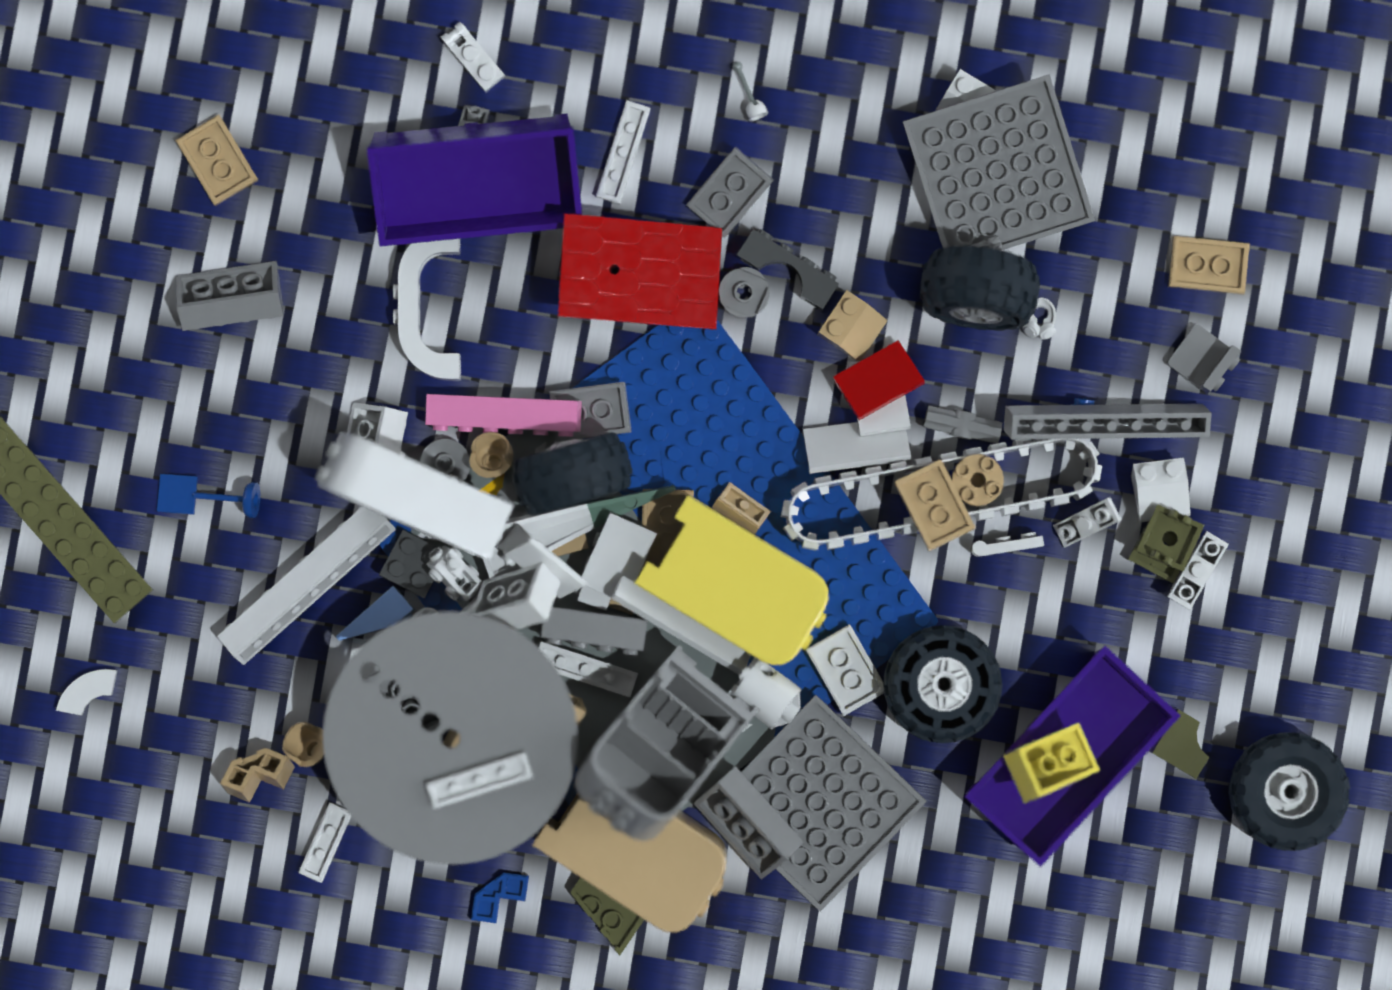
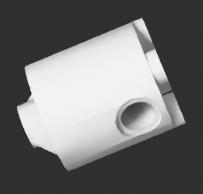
[728,657,802,729]

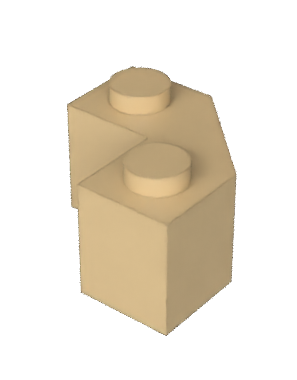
[220,748,295,803]

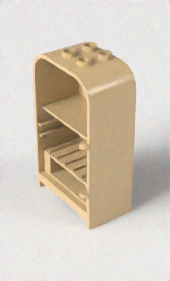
[532,793,727,932]

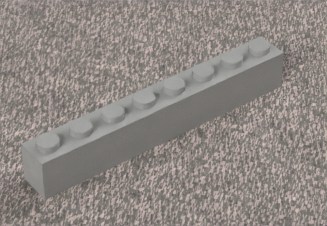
[1004,404,1212,439]

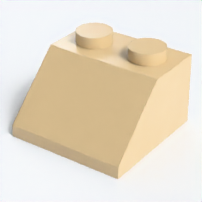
[818,290,888,361]

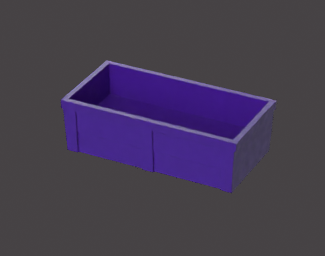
[367,113,582,247]
[965,645,1181,867]

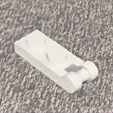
[440,21,505,92]
[970,532,1044,557]

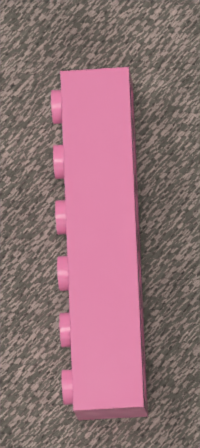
[425,394,582,437]

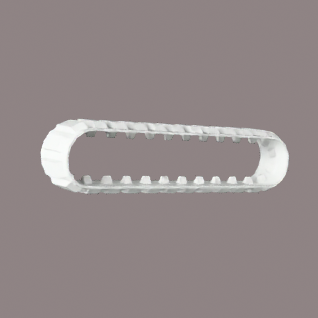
[780,439,1102,551]

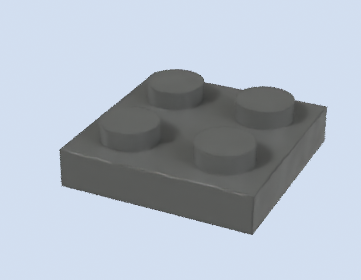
[379,530,437,599]

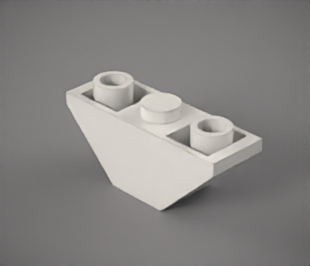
[1053,497,1121,548]
[1168,531,1229,610]

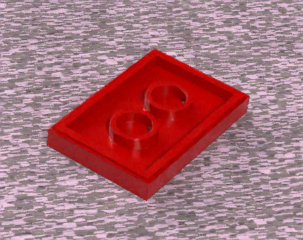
[833,340,925,421]

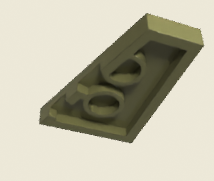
[570,877,644,956]

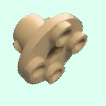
[952,454,1004,506]

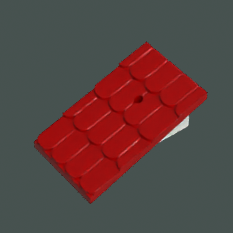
[558,214,723,330]

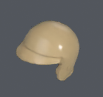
[469,432,514,478]
[283,722,325,767]

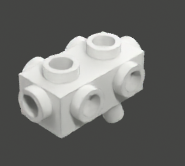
[426,546,483,602]

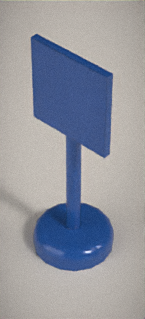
[157,474,261,518]

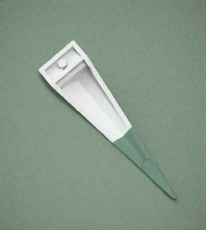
[483,485,676,579]

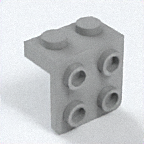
[1168,325,1241,394]

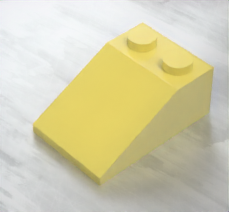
[1003,723,1100,803]

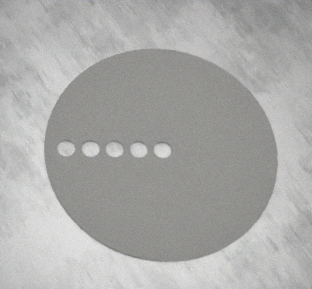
[323,612,578,864]

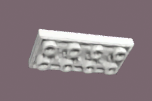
[803,422,911,473]

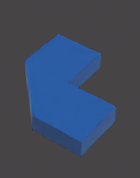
[471,872,529,923]

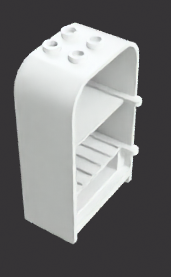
[315,432,512,560]

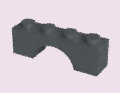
[736,229,839,311]

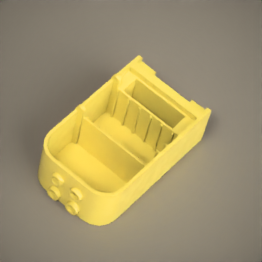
[634,495,828,665]

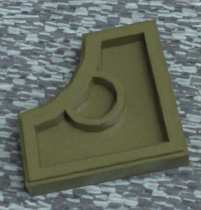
[1152,709,1209,779]

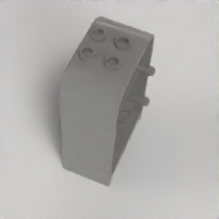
[575,645,759,841]

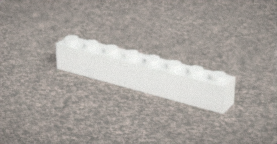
[217,506,396,665]

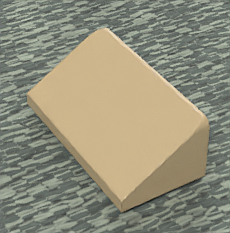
[712,482,771,534]

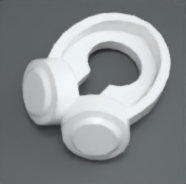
[1022,298,1056,339]

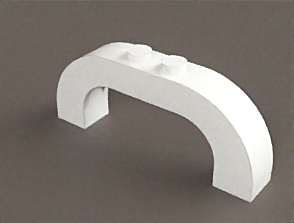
[393,239,461,381]

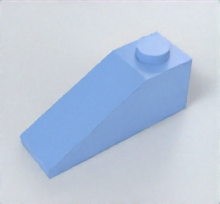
[335,586,415,641]

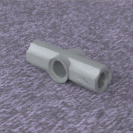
[923,406,1003,444]

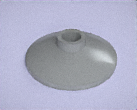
[420,439,470,483]

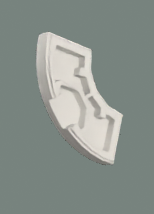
[56,669,118,715]

